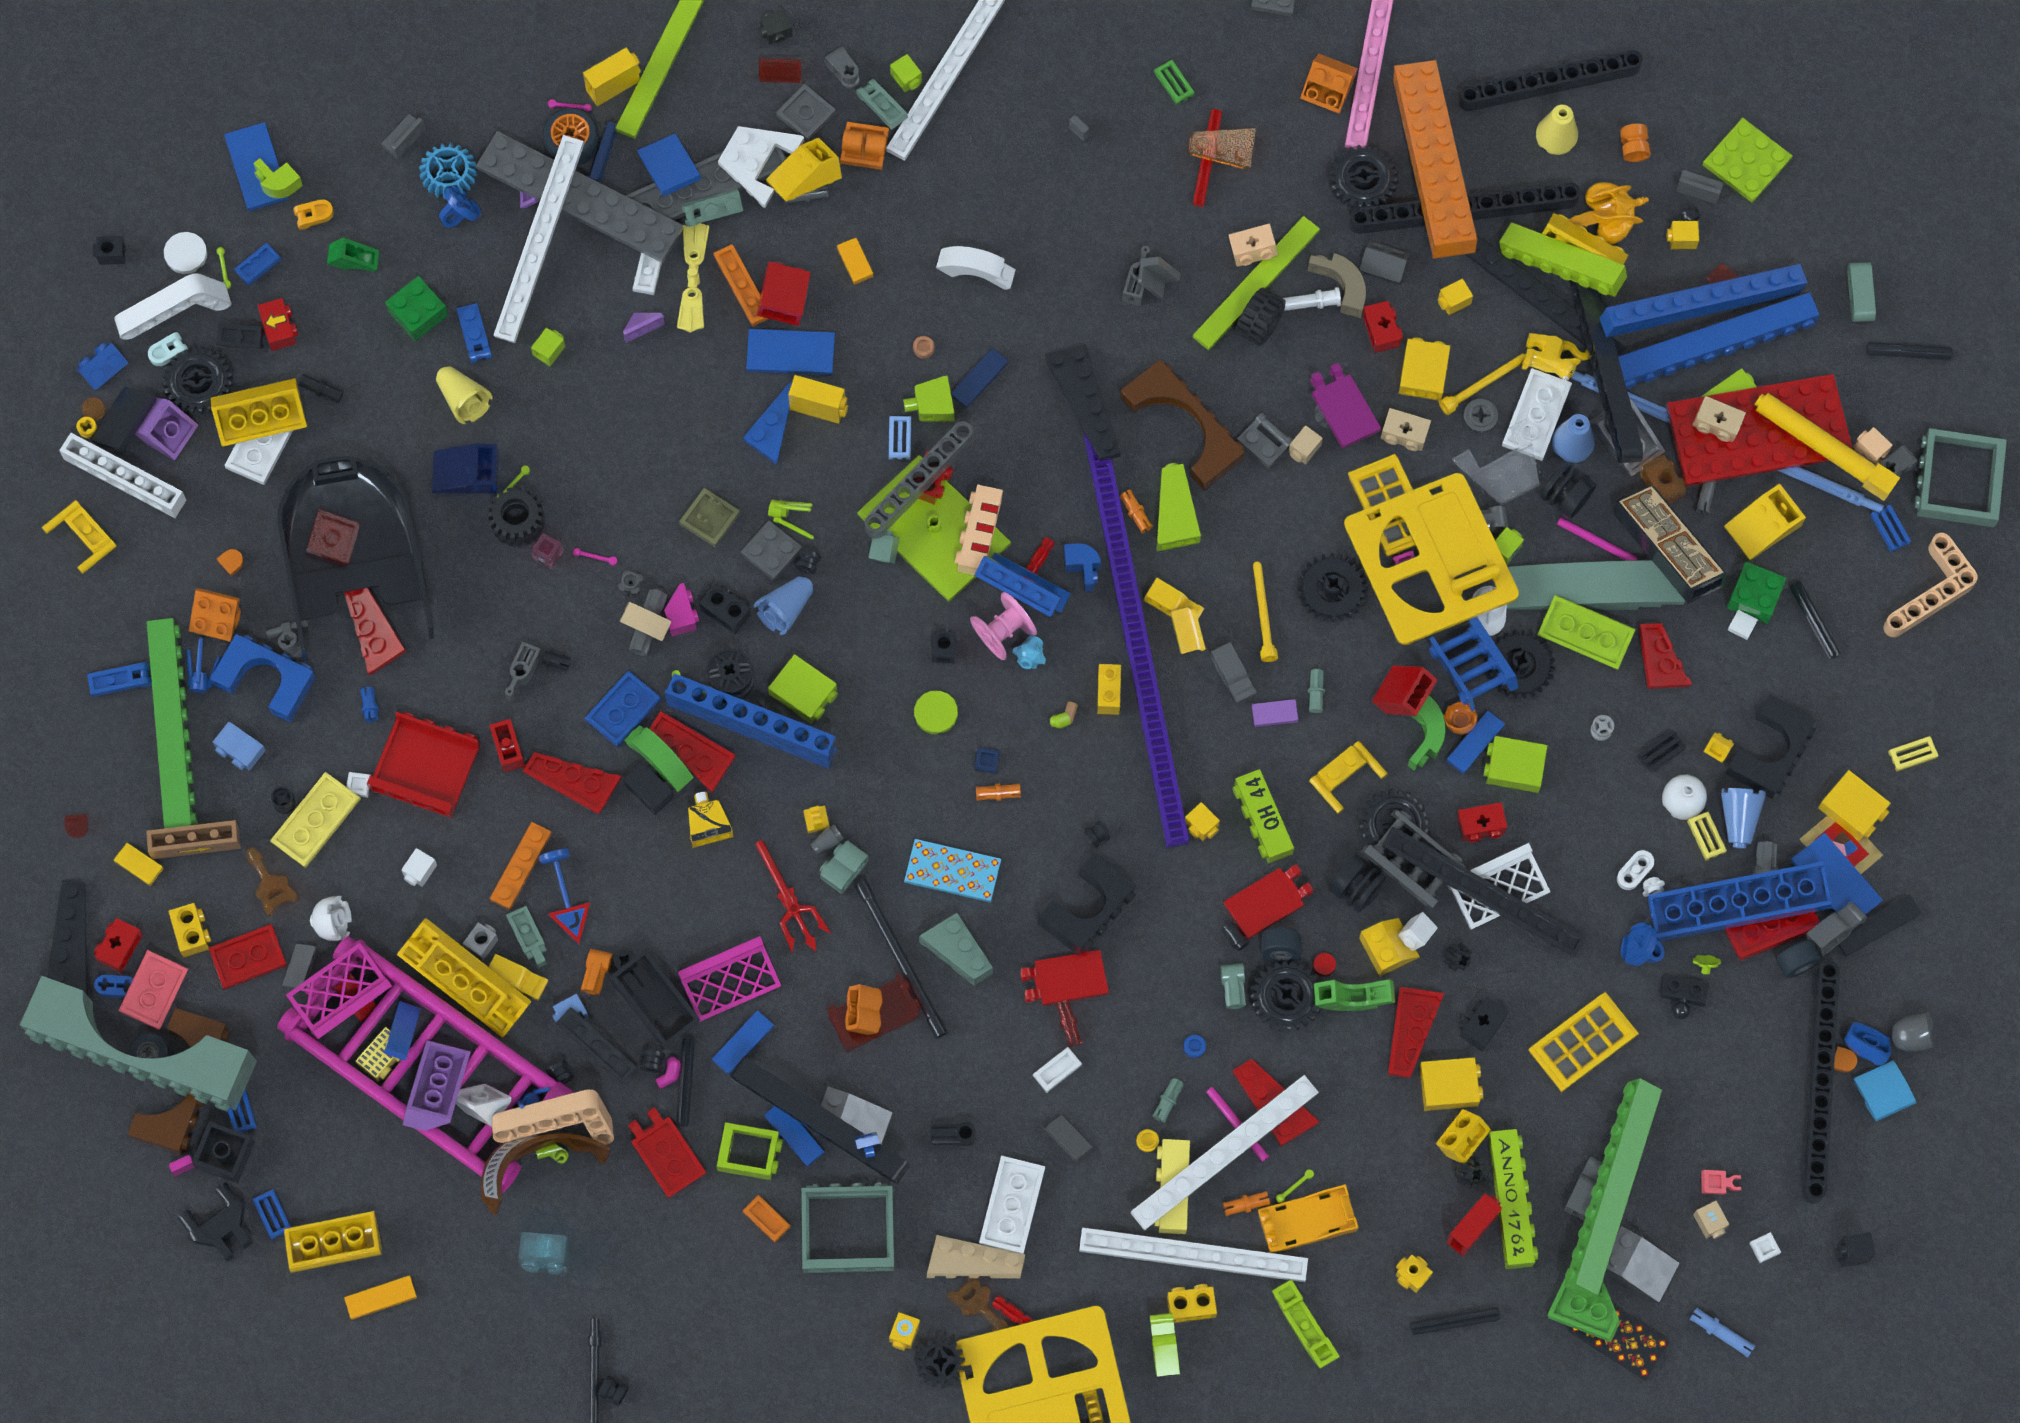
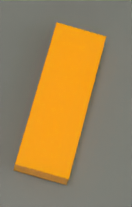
[344,1275,417,1320]

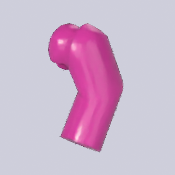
[655,1057,681,1089]

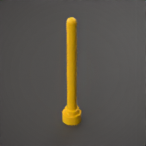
[1439,353,1526,415]
[1253,561,1278,662]

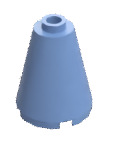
[1552,414,1595,463]
[754,576,813,635]
[1721,788,1766,849]

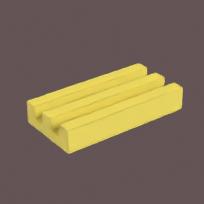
[1888,736,1938,772]
[1687,812,1727,861]

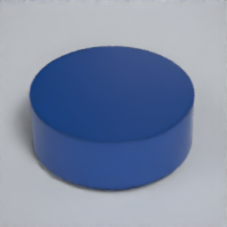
[1183,1035,1206,1058]

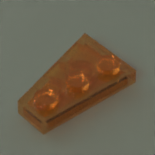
[1188,128,1256,170]

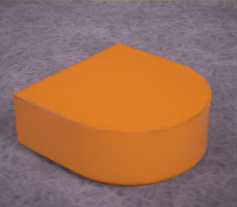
[217,549,244,577]
[1834,1047,1857,1073]

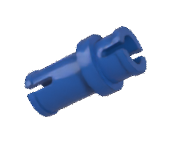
[360,687,379,723]

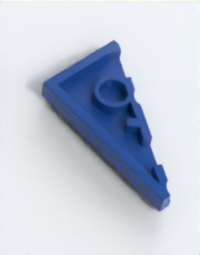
[743,382,792,464]

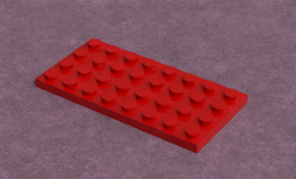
[1666,374,1853,486]

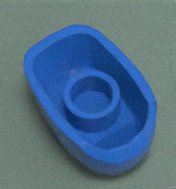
[1845,1022,1891,1066]

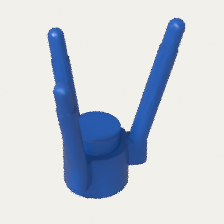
[186,638,221,693]
[516,1087,550,1109]

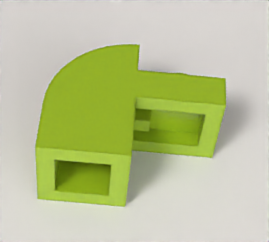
[253,158,303,198]

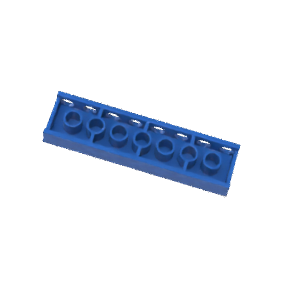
[665,673,837,769]
[1647,861,1833,942]

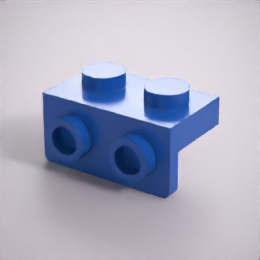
[75,342,128,390]

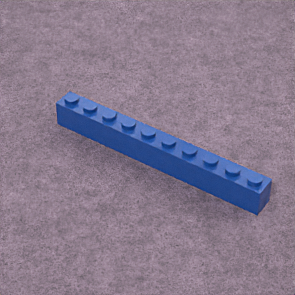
[1599,264,1808,338]
[1618,292,1820,389]

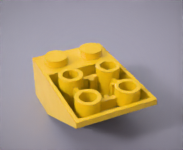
[766,138,842,201]
[1724,484,1806,560]

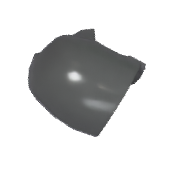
[1891,1012,1934,1052]

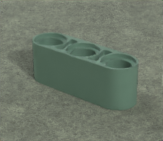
[1847,262,1876,322]

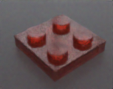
[305,509,360,566]

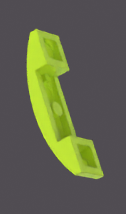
[1272,1279,1340,1369]

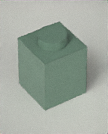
[869,531,899,564]

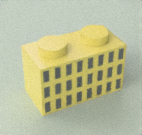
[356,1027,401,1083]

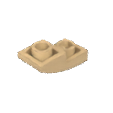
[620,602,672,641]

